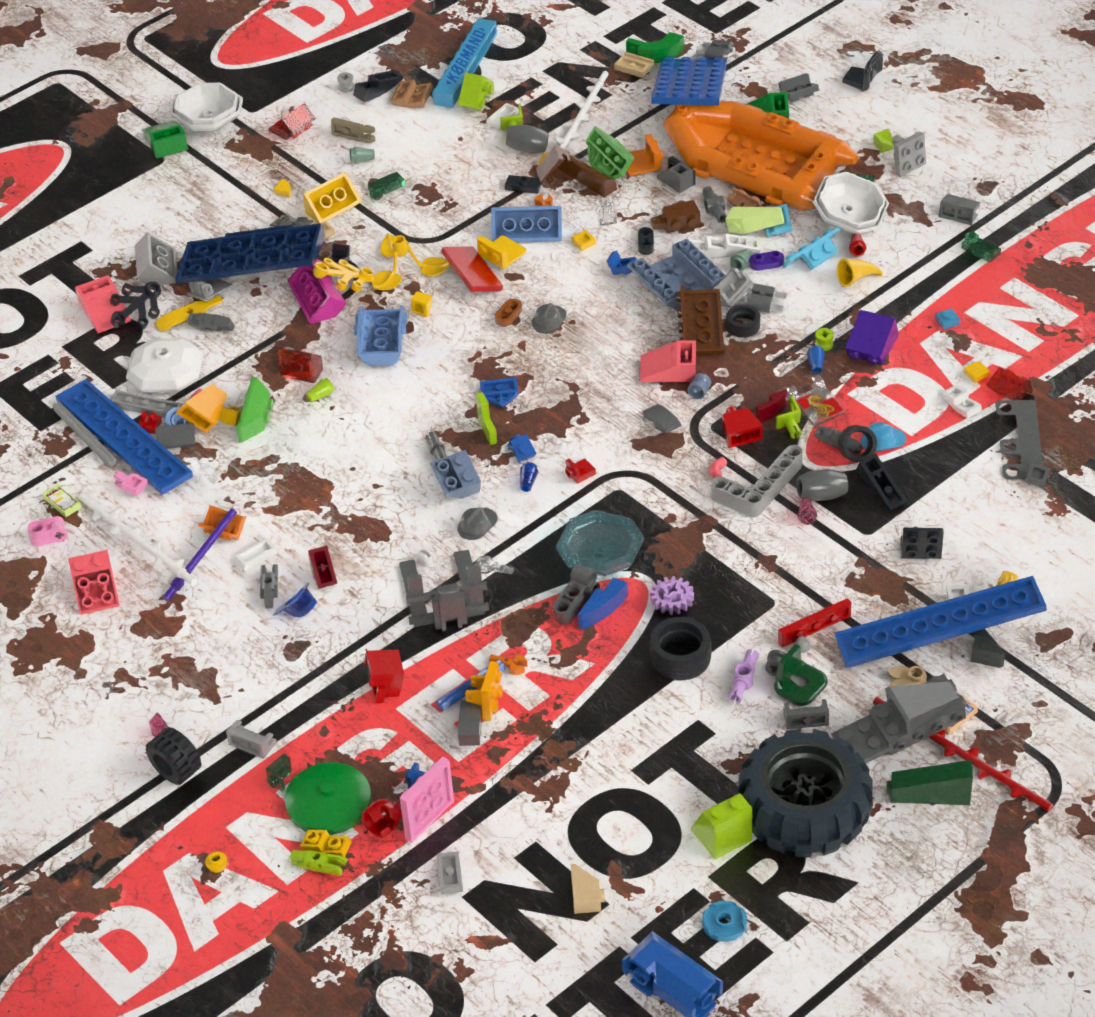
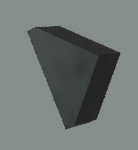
[971,629,1005,668]

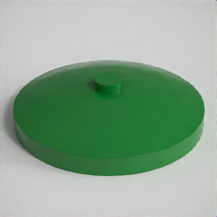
[285,762,371,835]

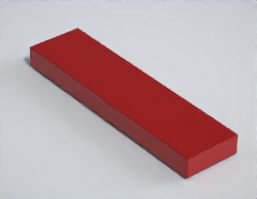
[778,598,852,648]

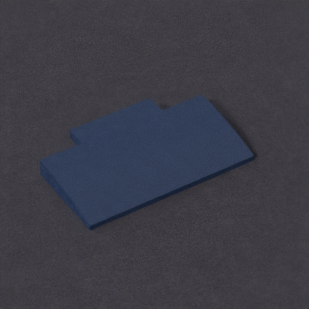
[175,223,325,284]

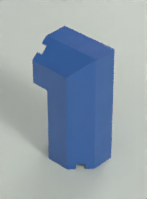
[622,931,723,1017]

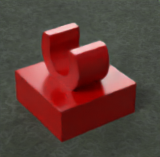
[138,411,162,434]

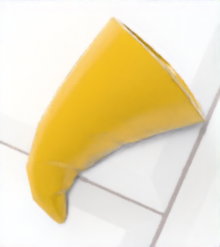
[837,258,883,287]

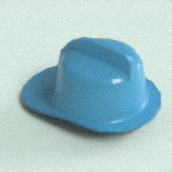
[861,422,907,452]

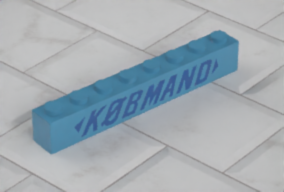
[432,18,497,108]

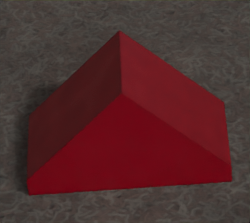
[308,545,338,589]

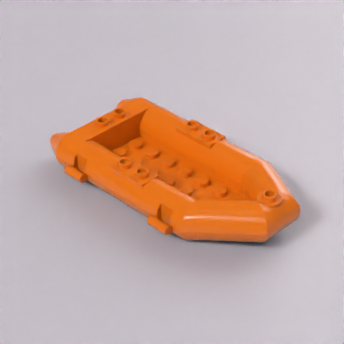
[663,101,858,211]

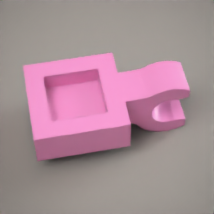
[113,471,148,496]

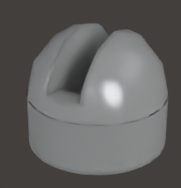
[794,635,812,653]

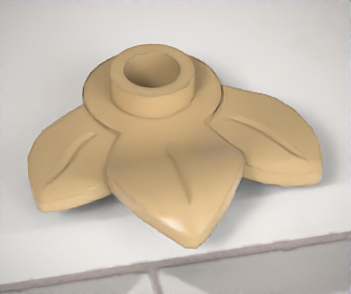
[888,666,927,686]

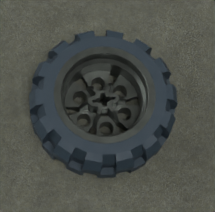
[738,729,873,858]

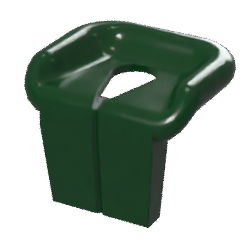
[774,644,828,706]

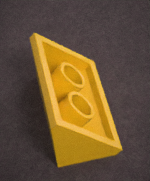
[303,172,362,224]

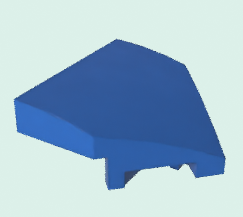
[480,377,519,408]

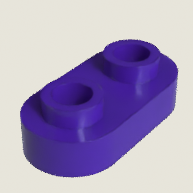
[749,251,784,271]

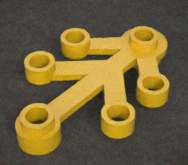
[313,258,374,292]

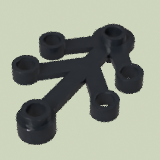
[110,281,161,329]

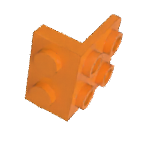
[626,134,663,176]

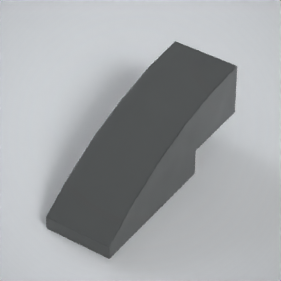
[458,700,482,746]

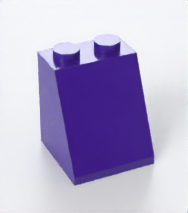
[845,309,899,365]

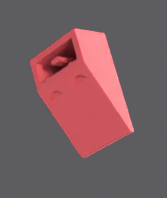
[75,275,131,333]
[640,341,696,382]
[68,550,120,615]

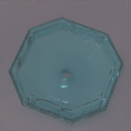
[556,510,644,577]

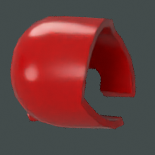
[362,799,402,838]

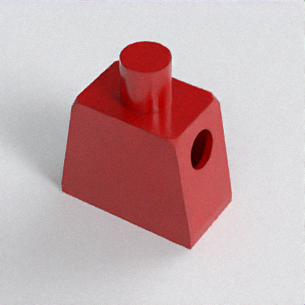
[722,406,763,448]

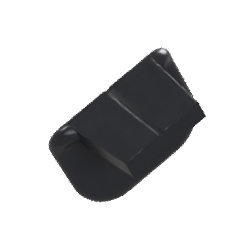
[842,50,883,92]

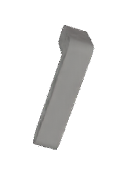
[711,445,803,517]

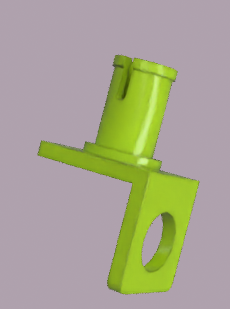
[500,103,523,130]
[775,396,802,439]

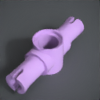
[728,649,759,703]

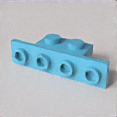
[782,227,841,270]

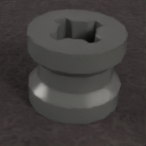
[765,650,786,676]

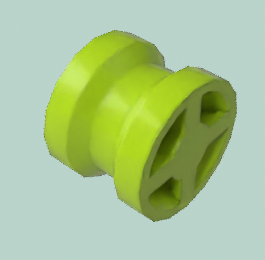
[815,328,834,351]

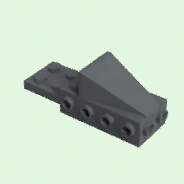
[831,674,967,763]

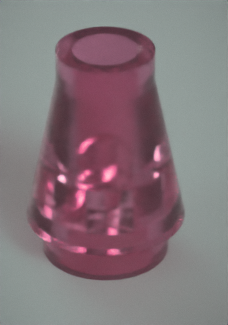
[798,498,817,525]

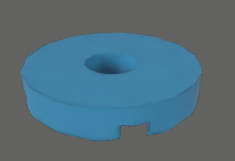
[702,900,747,942]

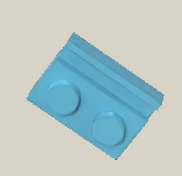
[766,204,793,238]

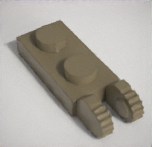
[331,117,376,143]

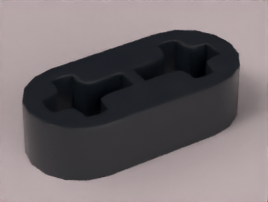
[638,227,654,255]

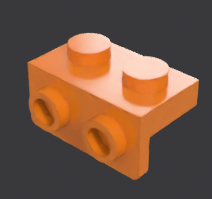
[198,505,246,541]

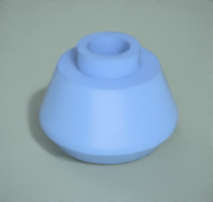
[165,407,190,426]

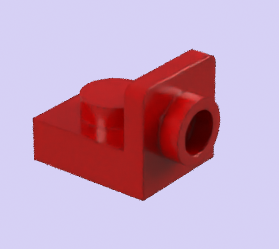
[565,458,596,484]

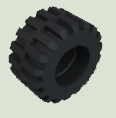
[145,727,202,785]

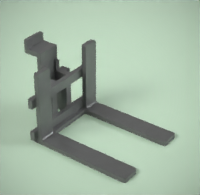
[399,550,489,631]

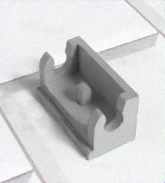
[713,267,754,308]
[226,720,276,759]

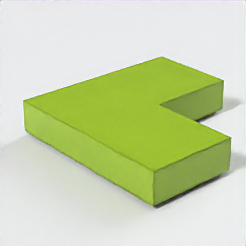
[476,392,497,445]

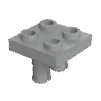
[892,131,926,177]

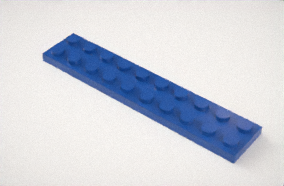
[55,379,193,495]
[835,576,1047,668]

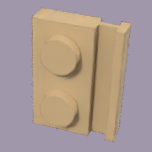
[614,52,654,78]

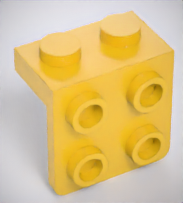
[477,235,526,270]

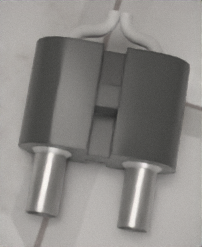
[696,40,737,60]
[742,283,787,313]

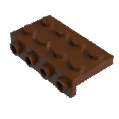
[676,286,724,355]

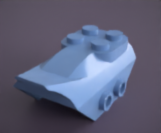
[354,305,407,366]

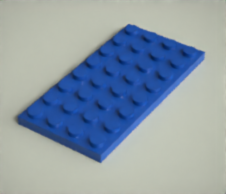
[651,56,727,106]

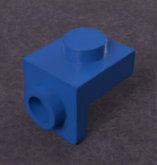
[606,251,637,275]
[507,434,537,463]

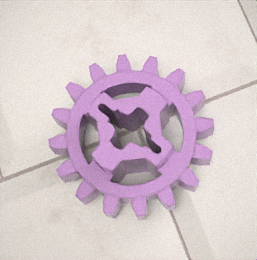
[650,576,694,615]

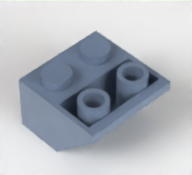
[430,450,481,499]

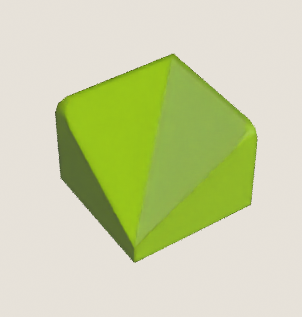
[873,129,894,153]

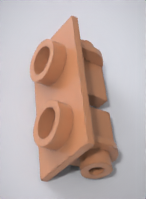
[727,187,762,207]

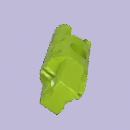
[290,850,347,876]

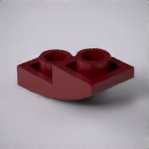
[756,389,787,423]

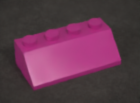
[287,259,346,324]

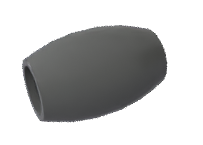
[506,125,549,153]
[796,469,848,501]

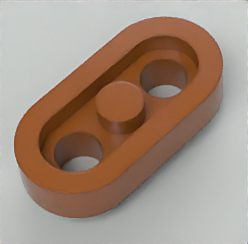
[495,299,522,327]

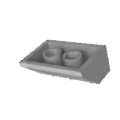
[135,232,178,285]

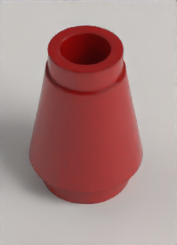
[849,234,867,256]

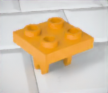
[465,661,503,721]

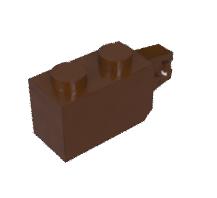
[650,200,700,233]

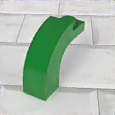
[626,32,684,64]

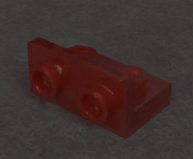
[986,367,1033,400]

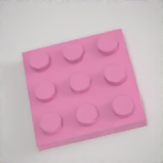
[400,757,454,843]

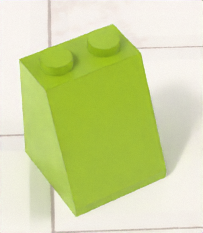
[691,793,752,860]

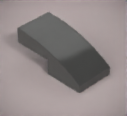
[643,404,682,433]

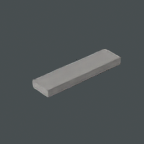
[110,390,183,418]

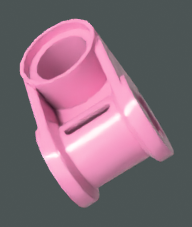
[28,516,68,546]

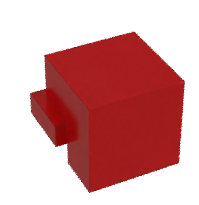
[364,650,404,703]

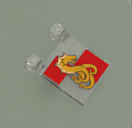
[787,374,846,427]

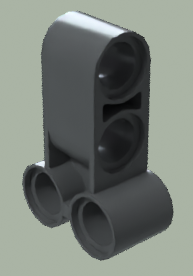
[553,564,600,624]

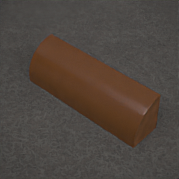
[557,153,617,198]

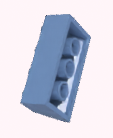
[491,206,562,242]

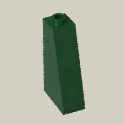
[887,760,973,805]

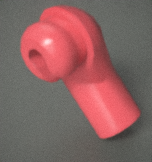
[708,457,727,479]

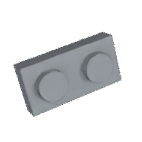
[437,851,463,894]

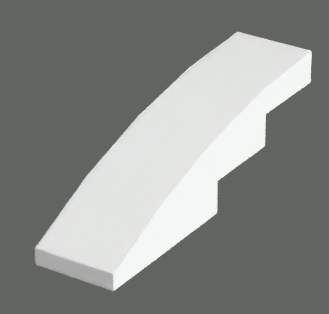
[688,233,761,258]

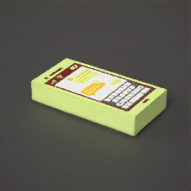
[42,484,81,517]

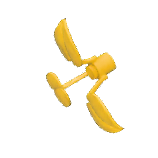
[372,233,450,290]

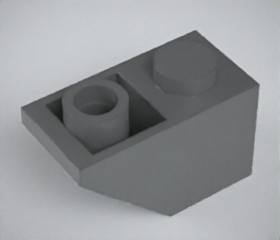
[657,162,693,193]

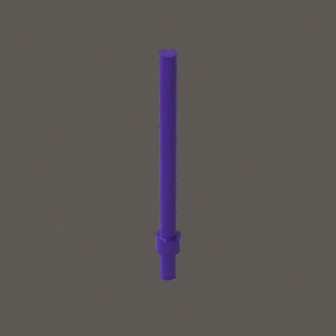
[163,508,237,602]

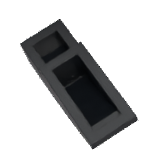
[353,70,403,102]

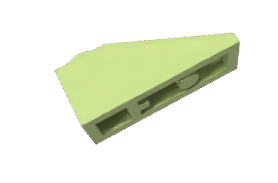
[725,207,785,234]

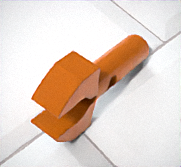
[535,193,553,206]
[489,654,528,675]

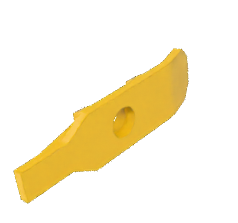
[156,295,223,332]

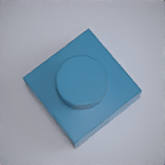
[935,308,960,330]

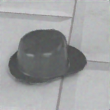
[532,303,567,334]
[457,507,498,540]

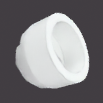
[417,549,433,566]

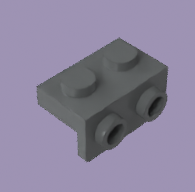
[779,73,819,102]

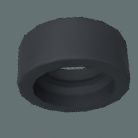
[726,305,761,337]
[838,425,877,462]

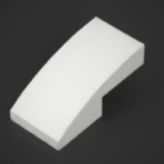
[941,385,982,419]

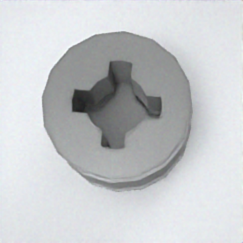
[337,72,354,92]

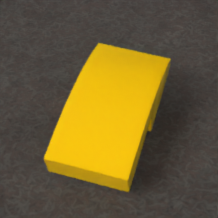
[300,830,352,857]

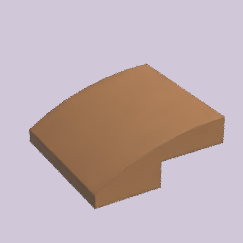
[390,80,433,108]

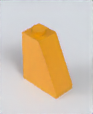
[176,384,227,433]

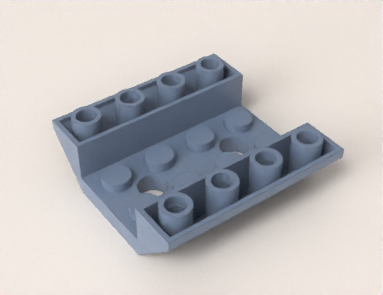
[627,238,726,310]

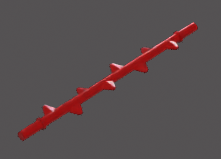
[873,697,1053,812]

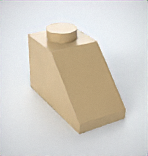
[571,864,605,914]

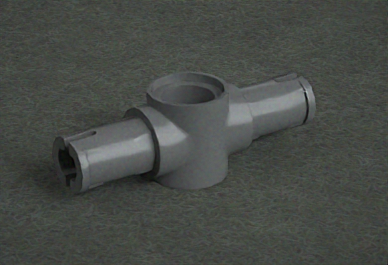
[703,186,727,223]

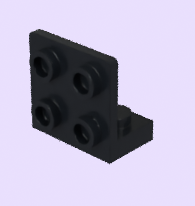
[900,527,944,559]

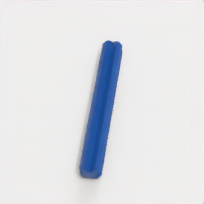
[436,660,505,711]

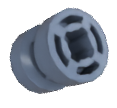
[688,373,711,399]

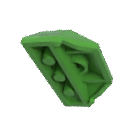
[586,126,635,180]
[236,377,274,442]

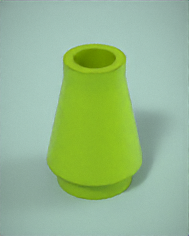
[306,378,335,403]

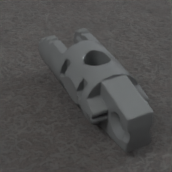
[187,313,235,331]
[814,426,863,454]
[260,564,278,609]

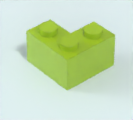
[458,72,494,111]

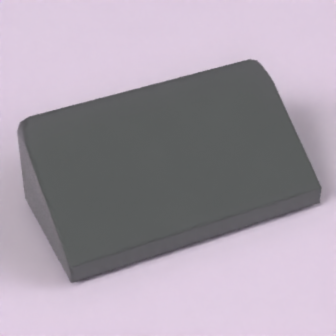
[156,423,196,449]

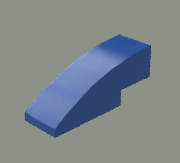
[578,577,628,630]

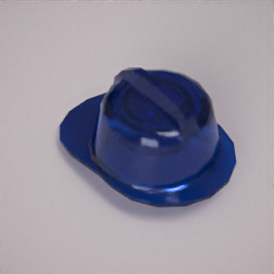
[272,583,317,617]

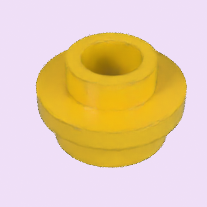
[205,852,228,873]

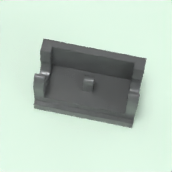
[938,194,980,225]
[783,699,829,730]

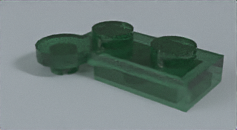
[368,172,406,200]
[961,232,1001,263]

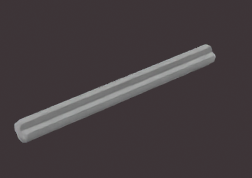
[53,402,117,467]

